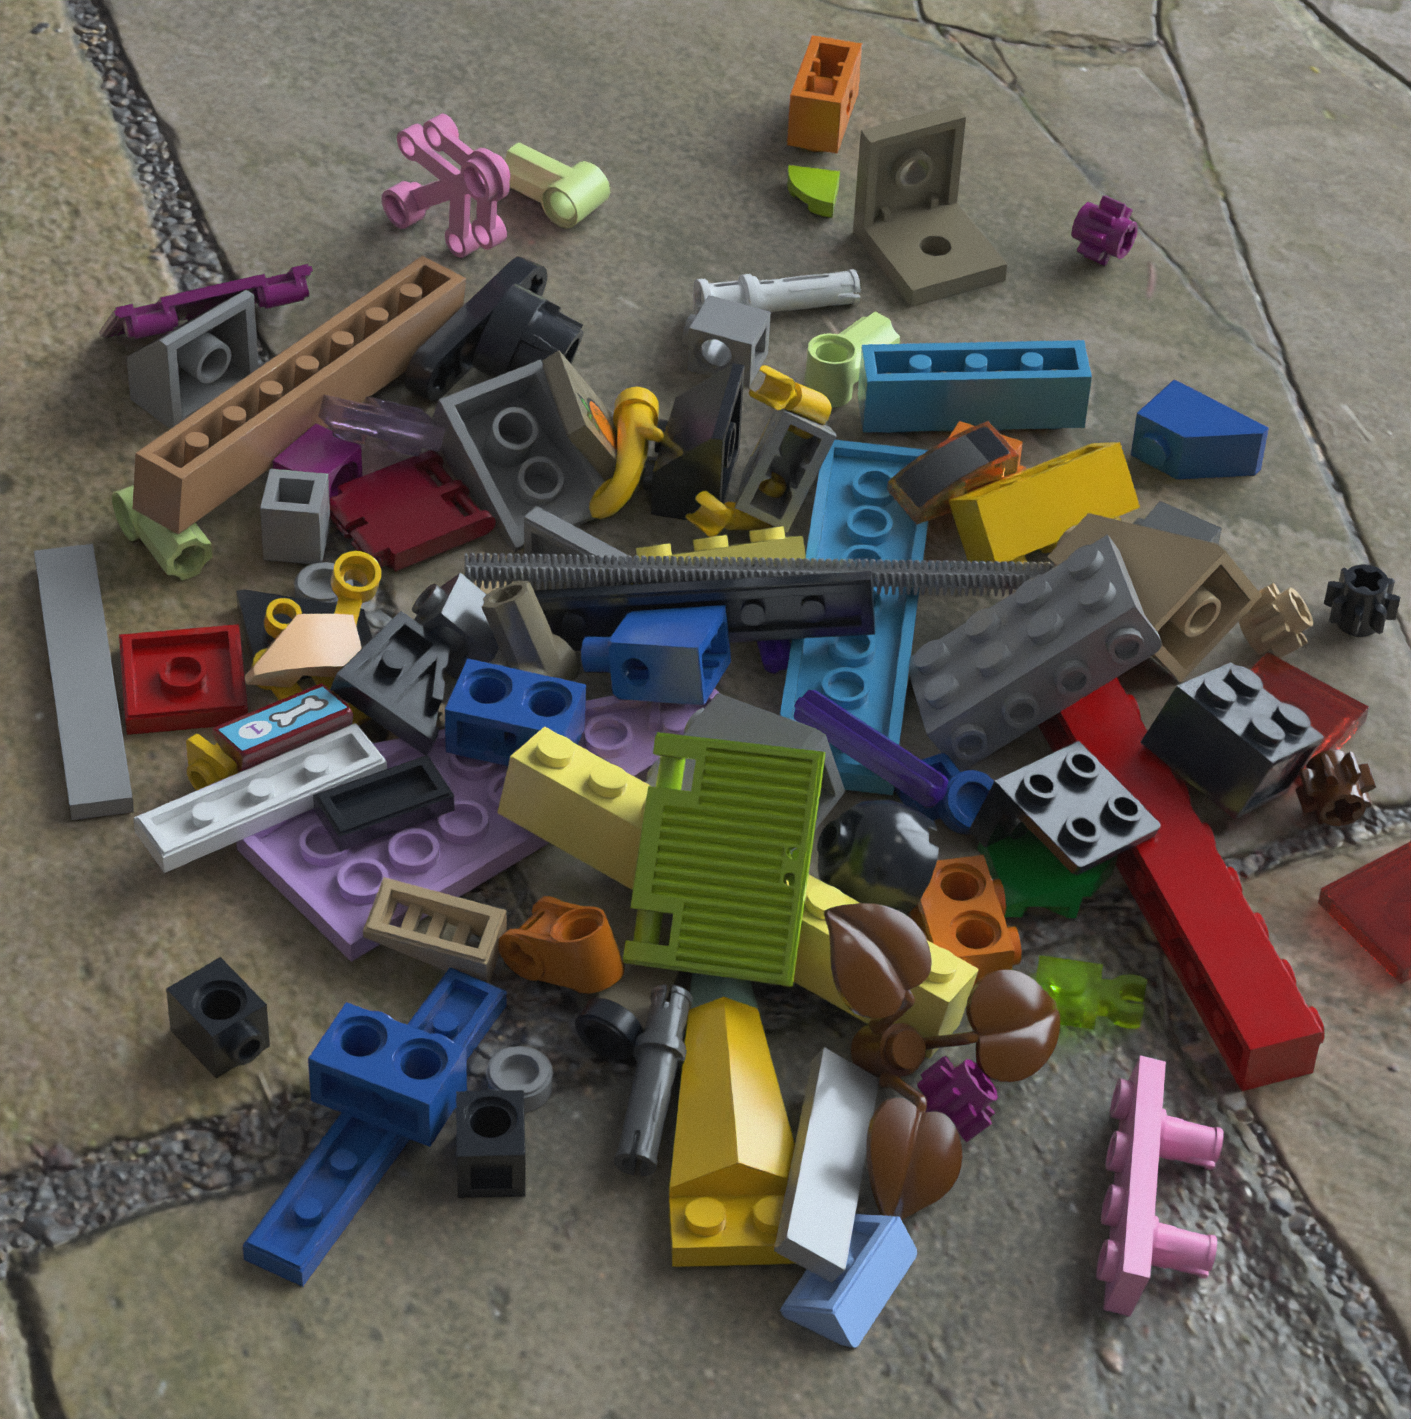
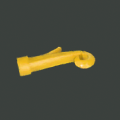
[589,387,664,519]

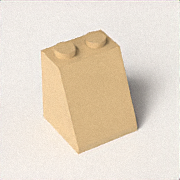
[1047,513,1262,683]

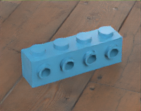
[857,340,1092,433]

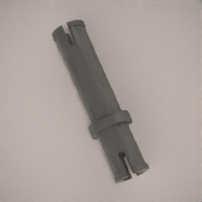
[614,984,693,1176]

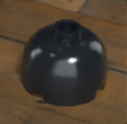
[817,800,939,913]

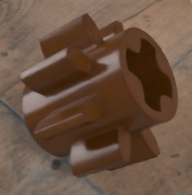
[1295,750,1376,826]

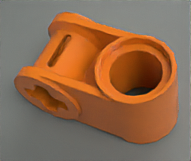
[498,896,625,994]

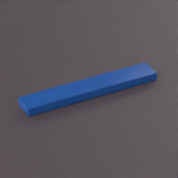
[242,967,507,1287]

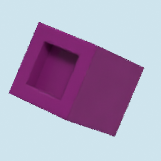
[273,423,363,499]

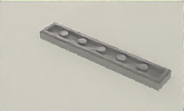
[34,544,134,820]

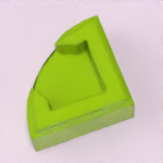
[787,165,840,218]

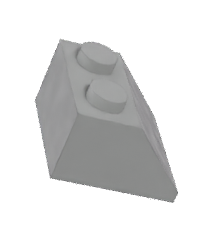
[126,290,259,429]

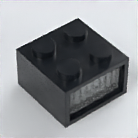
[1140,662,1325,819]

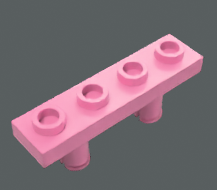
[1096,1056,1223,1316]

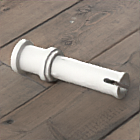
[693,269,861,315]

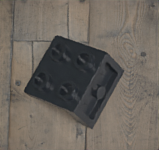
[969,741,1161,875]

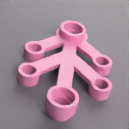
[381,114,510,258]

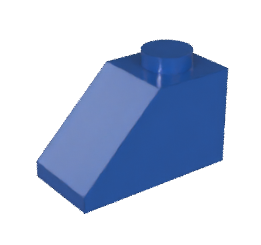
[1130,379,1269,480]

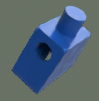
[581,605,731,705]

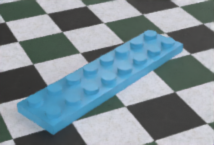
[780,440,934,795]

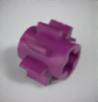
[1071,195,1138,266]
[917,1056,998,1143]

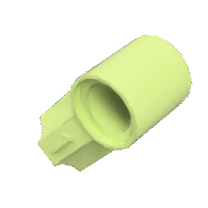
[505,142,610,229]
[804,312,900,408]
[112,485,212,581]

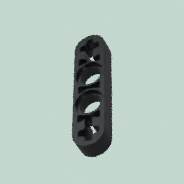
[405,257,547,401]

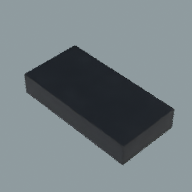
[313,755,455,852]

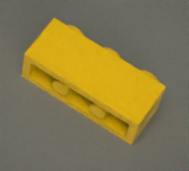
[949,442,1140,564]

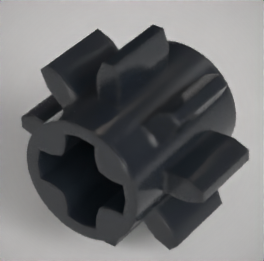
[1324,564,1401,637]

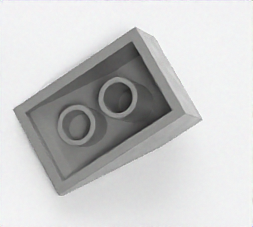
[429,360,604,552]

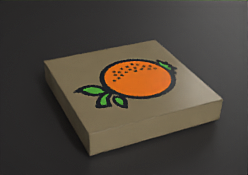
[542,351,641,495]

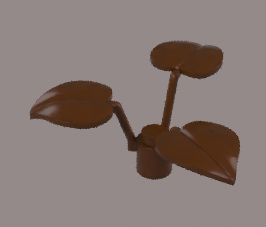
[824,903,1060,1220]

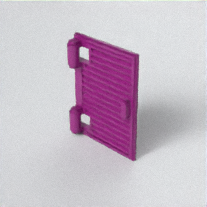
[99,264,313,340]

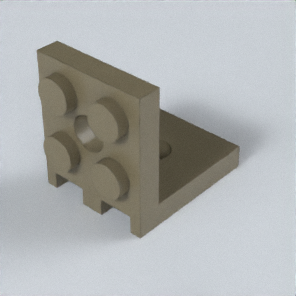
[853,105,1007,307]

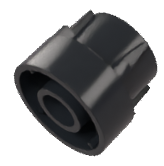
[472,284,583,378]

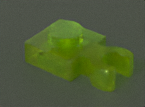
[1036,955,1147,1030]

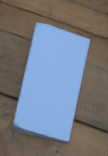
[780,1214,917,1348]

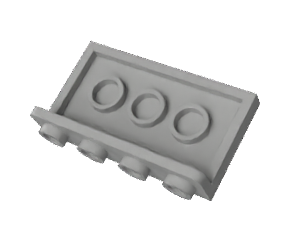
[909,534,1162,770]

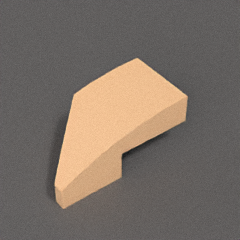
[244,614,362,688]

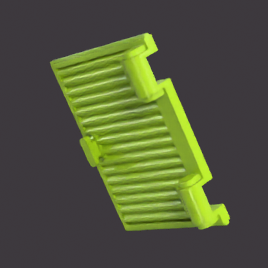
[623,732,826,987]

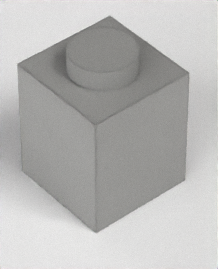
[260,469,331,564]

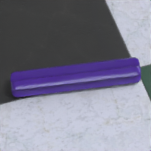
[793,690,948,808]

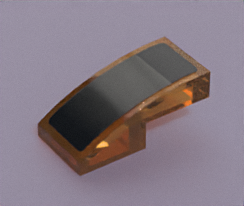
[887,421,1019,525]

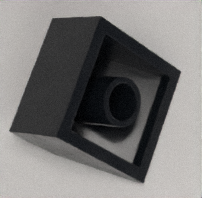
[643,363,745,520]

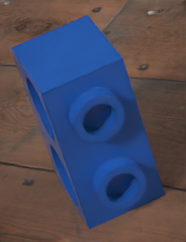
[445,658,586,766]
[308,1002,467,1147]

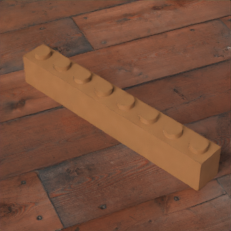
[132,256,466,535]

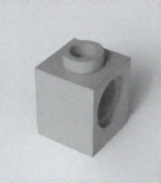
[682,295,771,387]

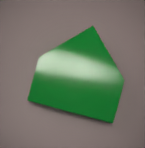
[977,830,1118,918]

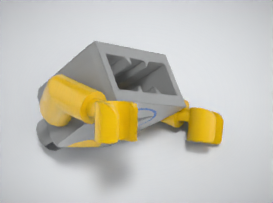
[685,365,836,537]

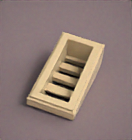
[363,877,507,983]

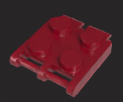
[329,450,496,571]

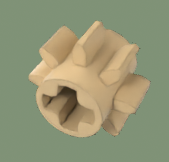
[1239,583,1313,660]

